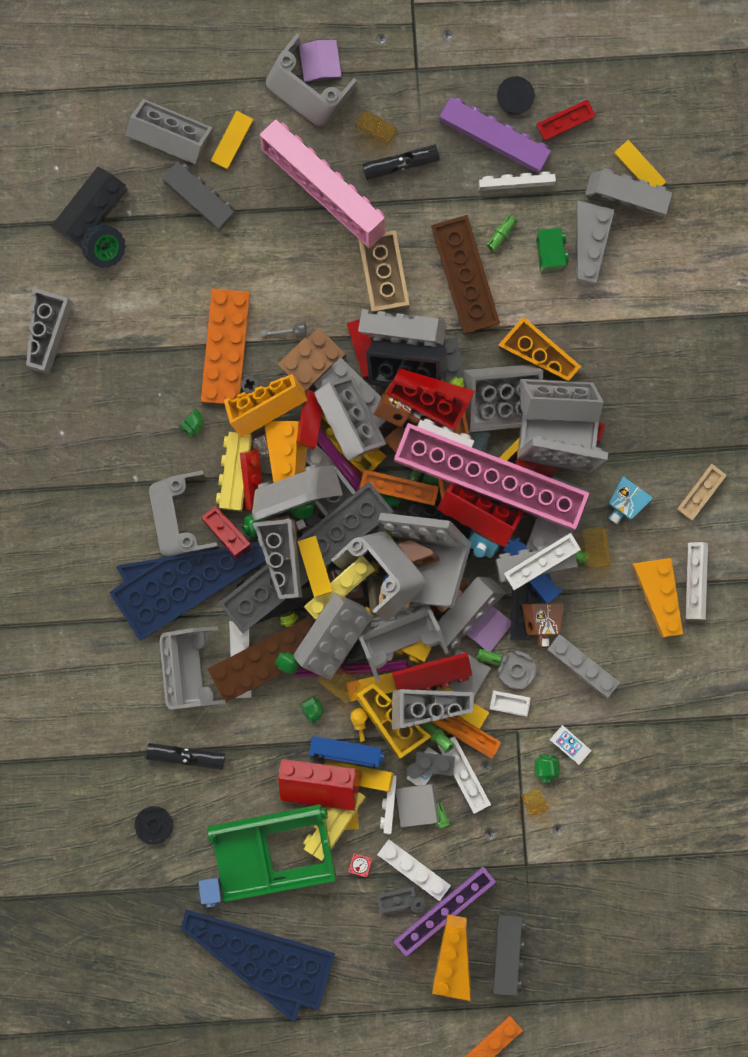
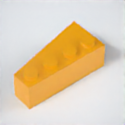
[224,374,307,438]
[265,421,307,483]
[631,558,683,638]
[432,914,471,1001]

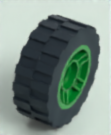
[81,224,126,268]

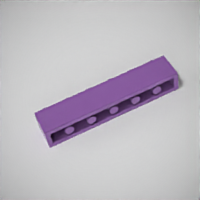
[439,97,551,174]
[393,866,496,957]

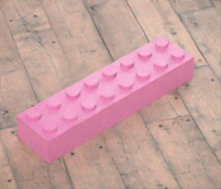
[260,120,386,248]

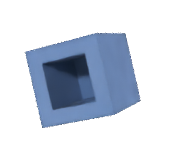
[199,878,221,907]

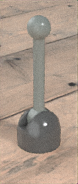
[260,322,307,338]

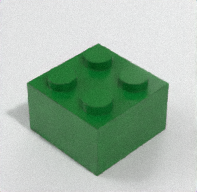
[536,227,569,274]

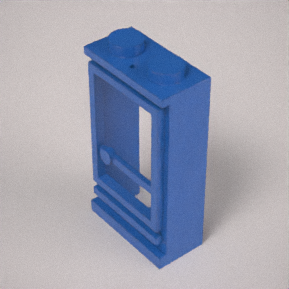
[501,538,562,604]
[309,736,384,768]

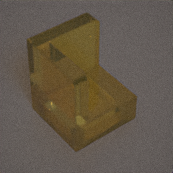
[520,788,549,817]

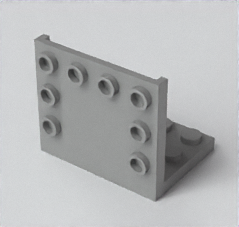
[517,414,608,474]
[378,513,472,608]

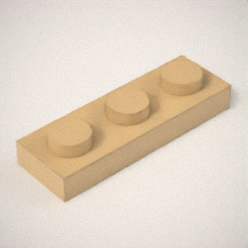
[676,464,727,521]

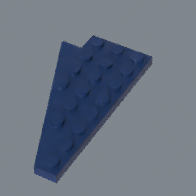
[109,542,266,641]
[180,909,335,1022]

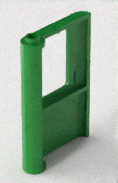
[208,804,336,902]

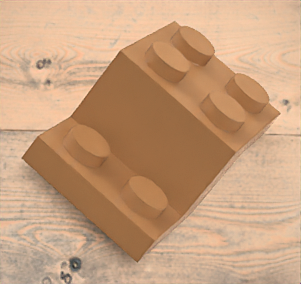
[278,328,346,392]

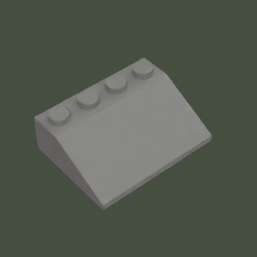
[463,364,543,432]

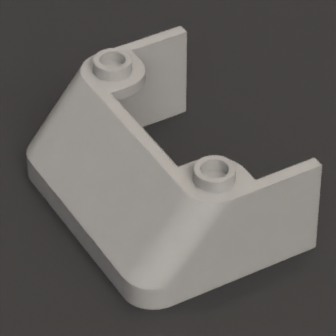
[266,34,357,127]
[252,465,343,521]
[149,470,218,557]
[331,531,426,622]
[359,603,449,682]
[160,626,226,710]

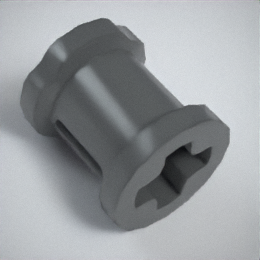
[241,376,259,394]

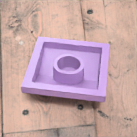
[299,40,342,83]
[466,607,511,652]

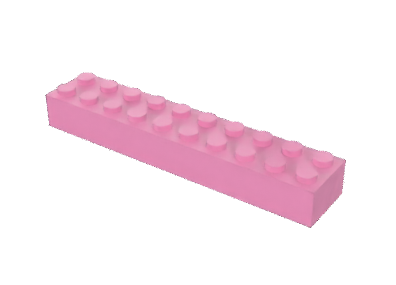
[394,423,589,531]

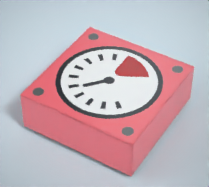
[348,853,372,877]

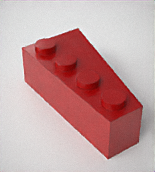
[386,368,475,430]
[437,483,524,547]

